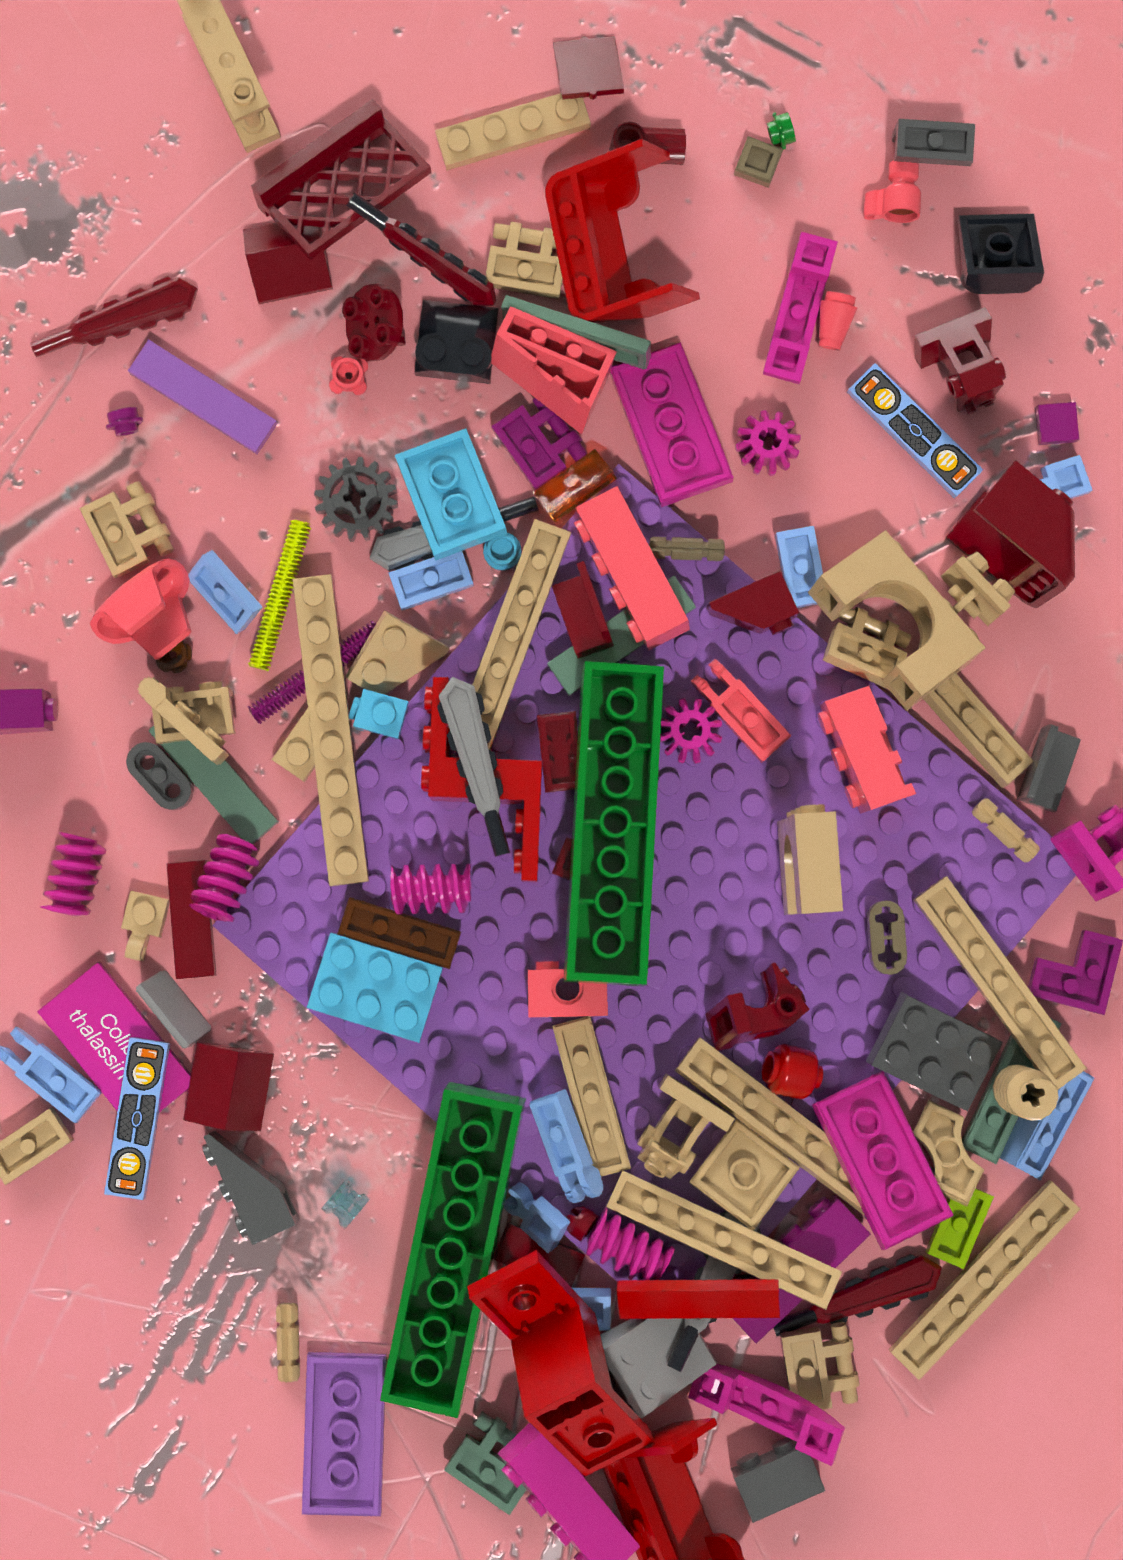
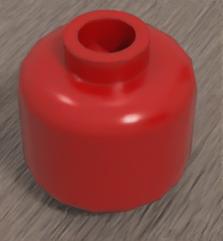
[762,1044,824,1099]

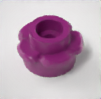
[106,407,143,436]

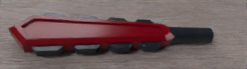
[346,192,497,306]
[773,1254,942,1337]

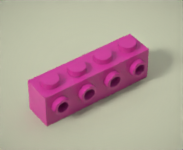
[497,1423,640,1560]

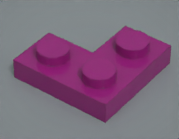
[1028,930,1123,1015]

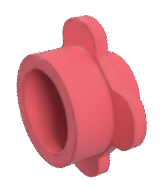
[329,356,368,396]

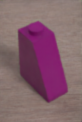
[0,689,58,735]

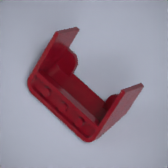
[945,460,1075,608]

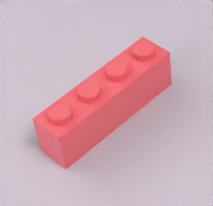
[574,486,690,651]

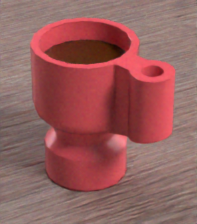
[864,160,921,223]

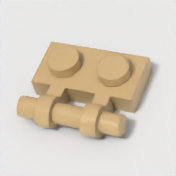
[485,222,563,299]
[79,481,174,579]
[823,607,911,689]
[780,1322,860,1410]

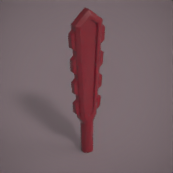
[30,276,198,357]

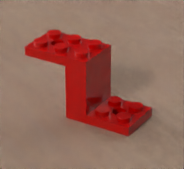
[421,677,542,883]
[467,1250,654,1477]

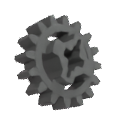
[314,457,398,542]

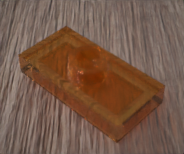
[533,449,617,523]

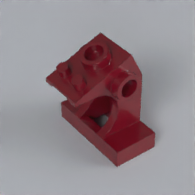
[915,307,1006,415]
[705,963,810,1051]

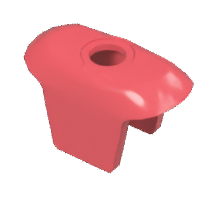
[90,558,192,660]

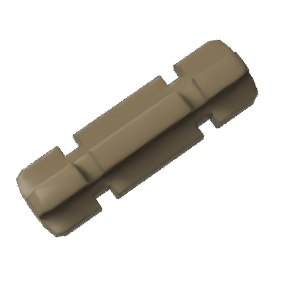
[649,536,725,561]

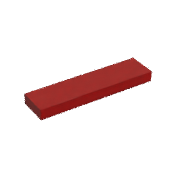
[617,1279,780,1319]

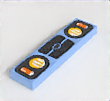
[847,363,983,499]
[104,1037,170,1200]

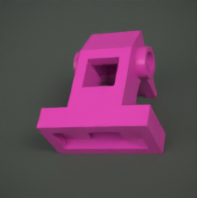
[1050,805,1123,902]

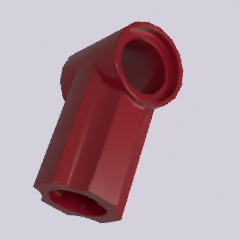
[609,121,686,165]

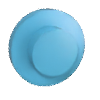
[483,532,522,571]

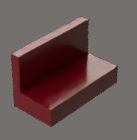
[552,561,614,659]

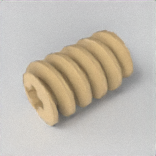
[993,1064,1059,1121]

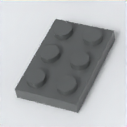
[866,992,1003,1111]

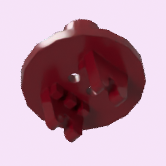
[342,283,406,362]

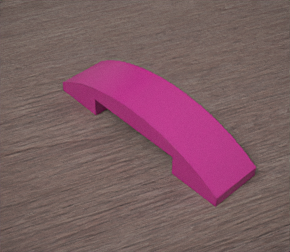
[763,232,838,384]
[688,1364,845,1466]

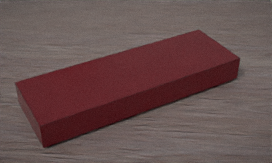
[166,860,217,979]

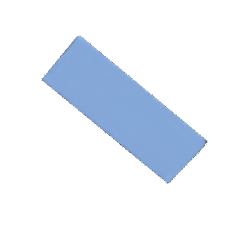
[1000,1071,1095,1180]

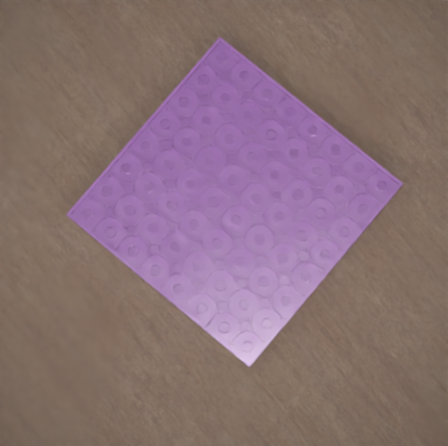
[212,464,1076,1281]

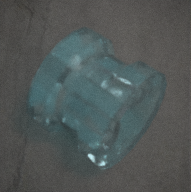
[321,1178,370,1229]

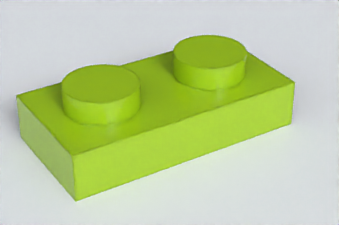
[925,1188,994,1269]

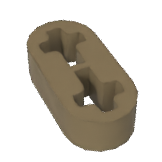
[867,900,907,975]

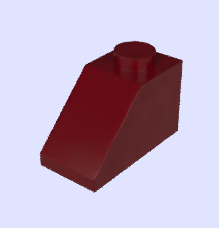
[706,571,799,636]

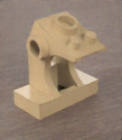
[637,1073,735,1179]

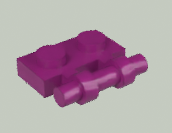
[491,398,588,491]

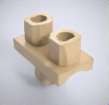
[940,552,1015,626]

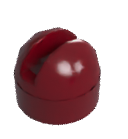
[566,1206,599,1242]

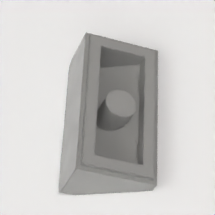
[136,970,211,1049]

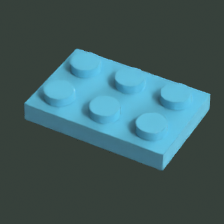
[395,428,507,561]
[307,933,443,1043]

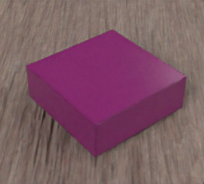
[1035,402,1079,445]

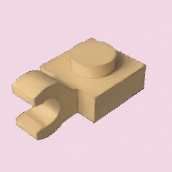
[121,891,170,962]

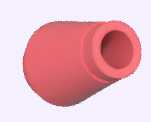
[818,291,858,351]

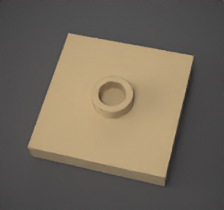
[689,1119,800,1230]

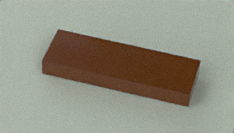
[338,897,461,969]

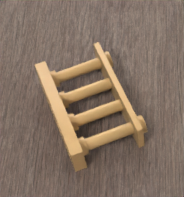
[177,0,281,153]

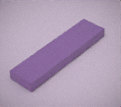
[128,339,278,455]

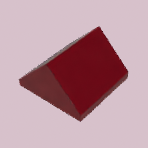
[243,214,333,304]
[183,1042,274,1131]

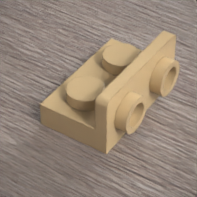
[152,682,236,744]

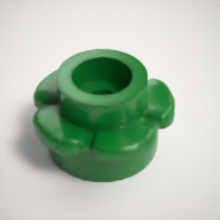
[766,112,796,150]

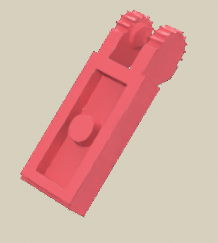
[691,659,791,763]

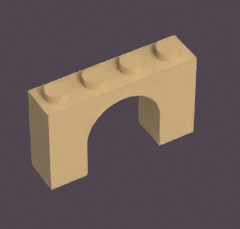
[808,530,986,711]
[777,804,843,915]

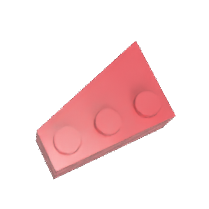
[491,306,617,434]
[817,686,916,814]

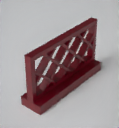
[251,99,432,260]

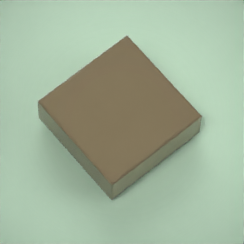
[734,136,783,188]

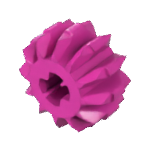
[735,410,801,476]
[660,698,723,764]

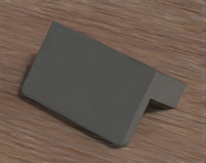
[892,119,975,166]
[1017,724,1081,812]

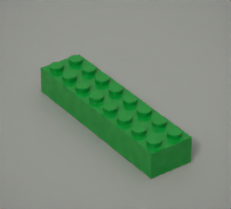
[564,661,664,986]
[380,1082,526,1418]

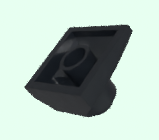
[957,214,1044,294]
[414,300,499,384]

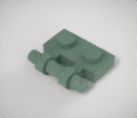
[444,1411,526,1515]

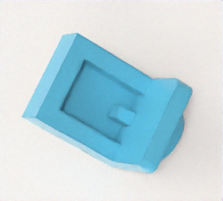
[349,689,409,740]

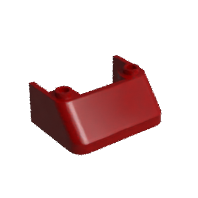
[545,139,700,323]
[603,1418,745,1560]

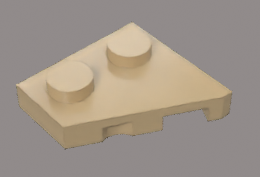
[346,610,449,694]

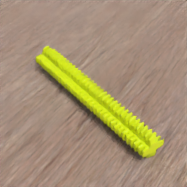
[248,520,311,671]

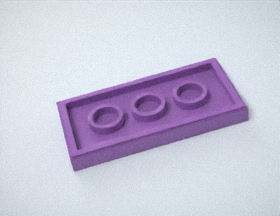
[302,1352,387,1516]

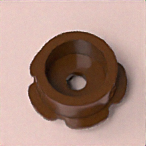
[156,640,192,673]

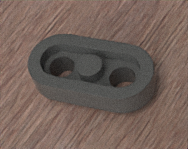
[126,742,193,810]

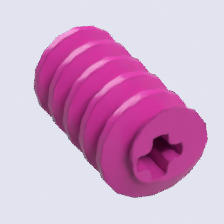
[40,832,107,916]
[189,834,259,922]
[390,864,471,914]
[586,1208,675,1280]

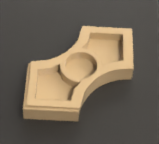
[913,1100,984,1207]

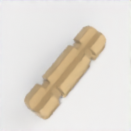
[972,798,1040,862]
[276,1303,300,1383]

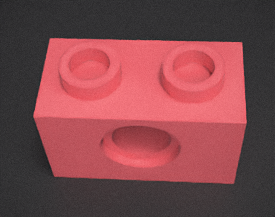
[528,961,608,1017]

